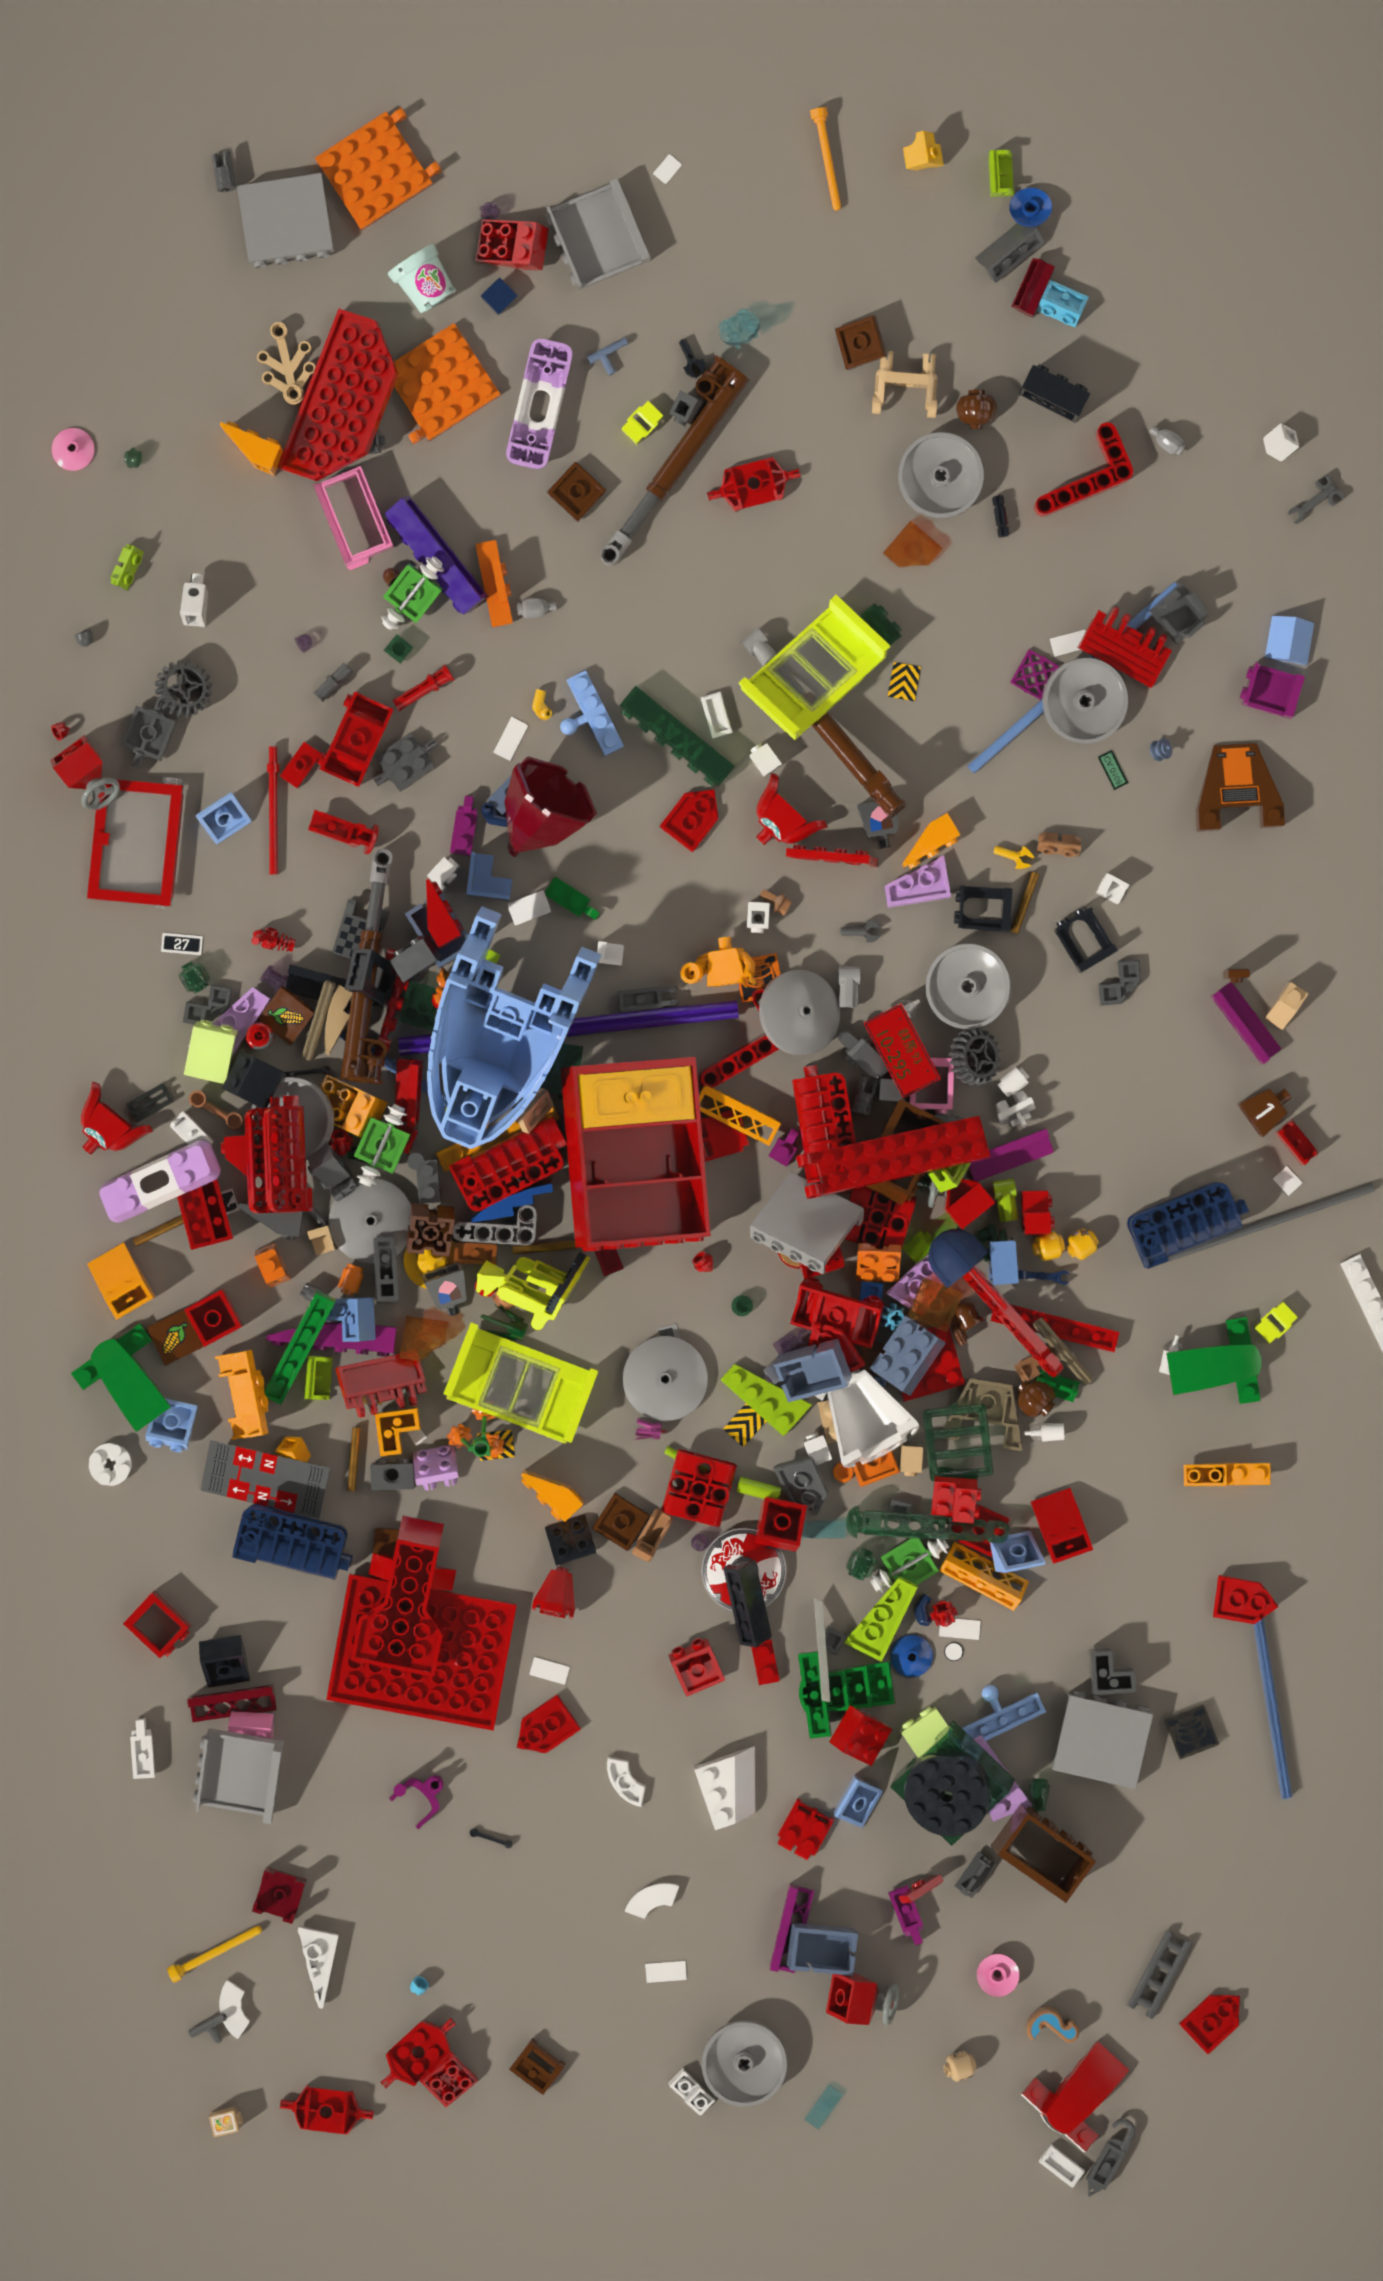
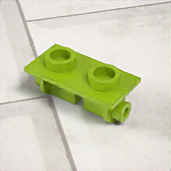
[110,544,144,591]

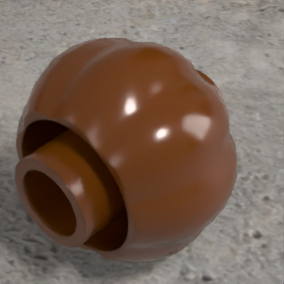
[956,390,997,429]
[1018,1379,1056,1417]

